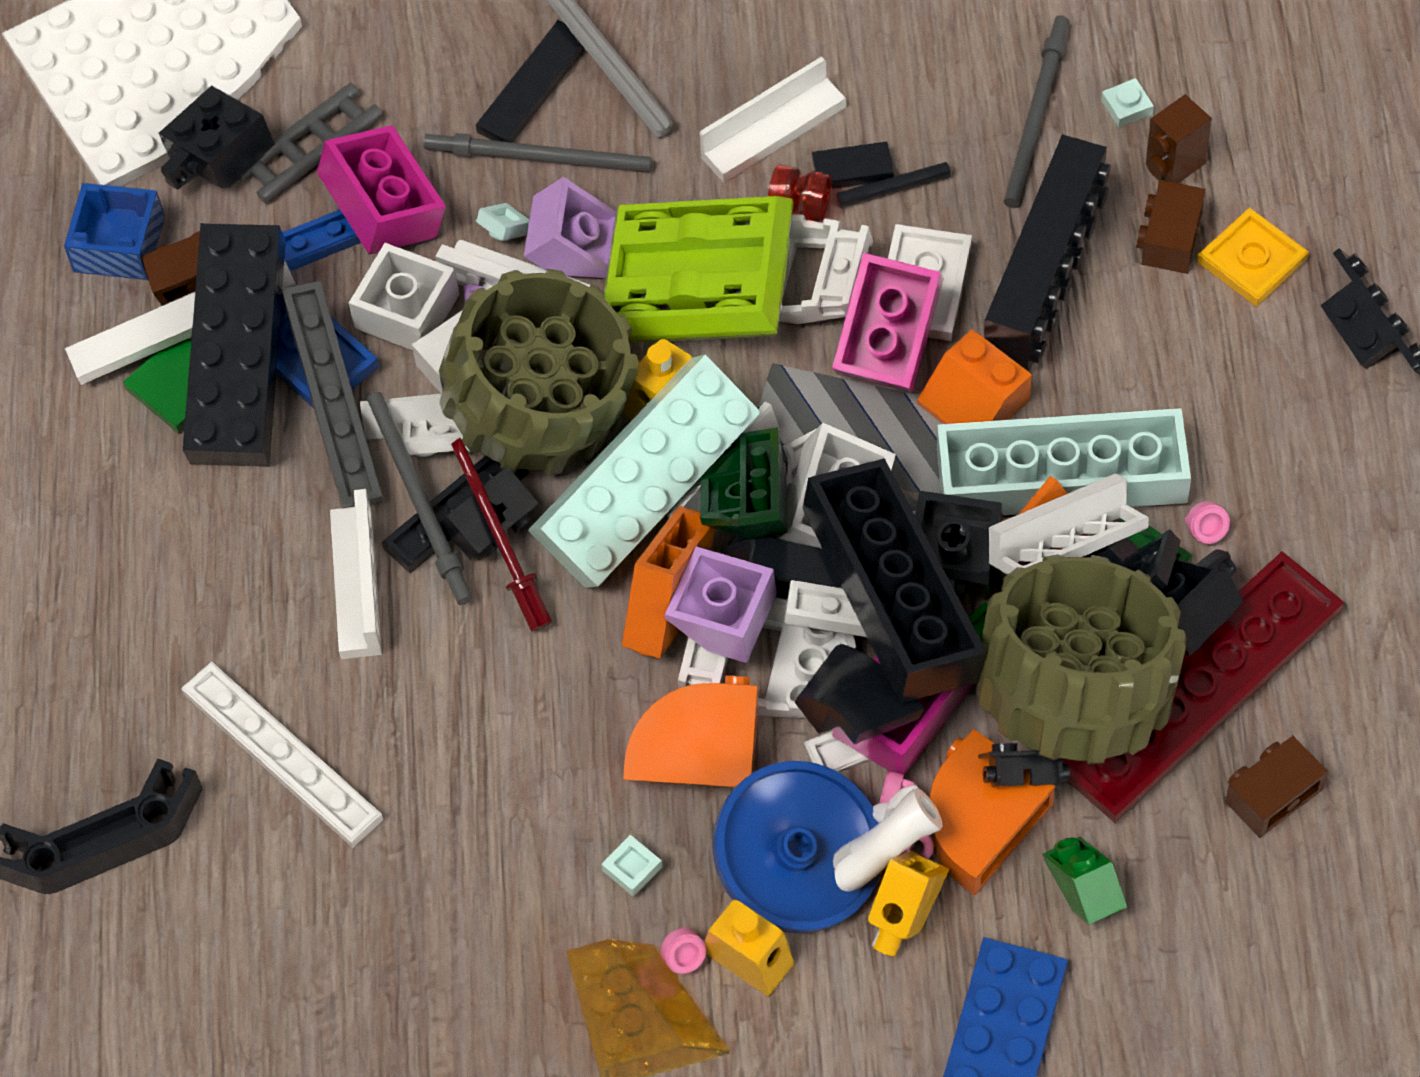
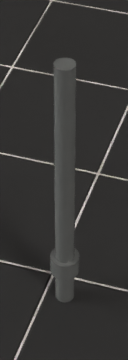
[1003,15,1070,208]
[424,133,652,172]
[367,392,473,605]

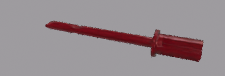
[451,438,552,632]

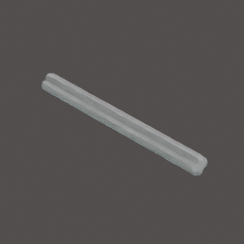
[546,0,673,138]

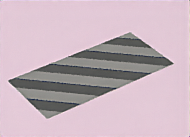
[758,363,942,494]

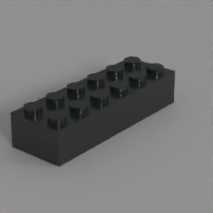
[984,134,1111,372]
[183,223,286,467]
[802,458,987,703]

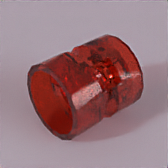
[768,164,832,223]

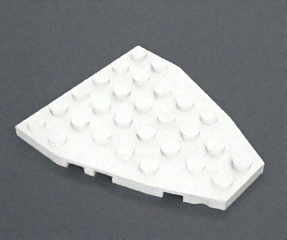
[2,0,302,187]

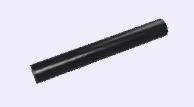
[836,162,951,208]

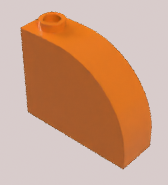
[622,506,715,659]
[623,676,760,787]
[930,729,1055,896]

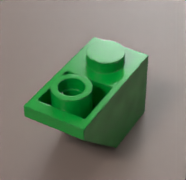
[1042,837,1127,925]

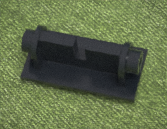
[978,743,1070,787]

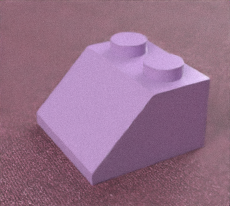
[524,177,616,278]
[665,546,777,663]

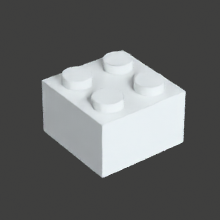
[349,243,459,350]

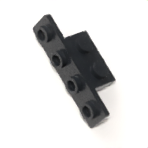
[1320,248,1420,375]

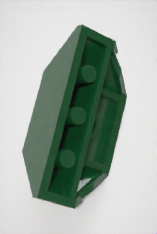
[700,427,788,539]

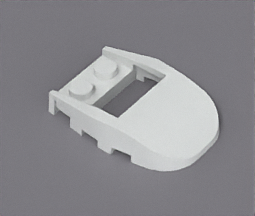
[779,214,873,324]
[678,598,856,718]

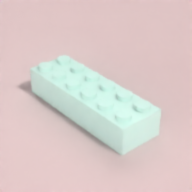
[528,354,761,588]
[937,408,1191,515]

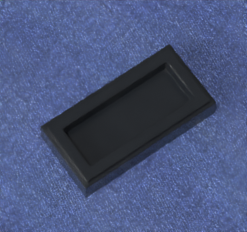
[812,141,894,190]

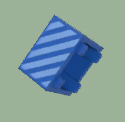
[64,183,165,280]

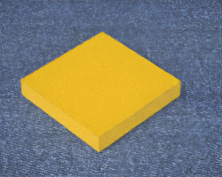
[1197,207,1309,307]

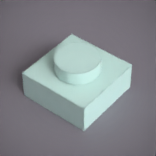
[1101,78,1154,128]
[476,203,529,241]
[601,835,663,897]

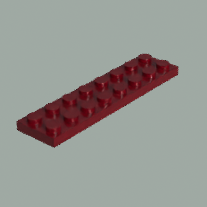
[1062,551,1345,823]

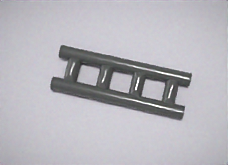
[239,82,383,204]

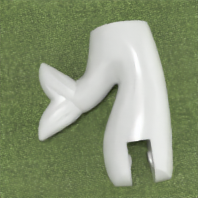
[833,785,943,892]

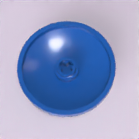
[712,761,881,933]

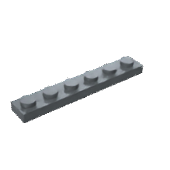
[282,281,382,509]

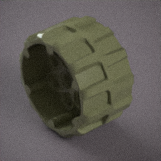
[439,269,639,475]
[976,554,1187,764]

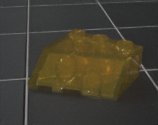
[566,939,730,1077]

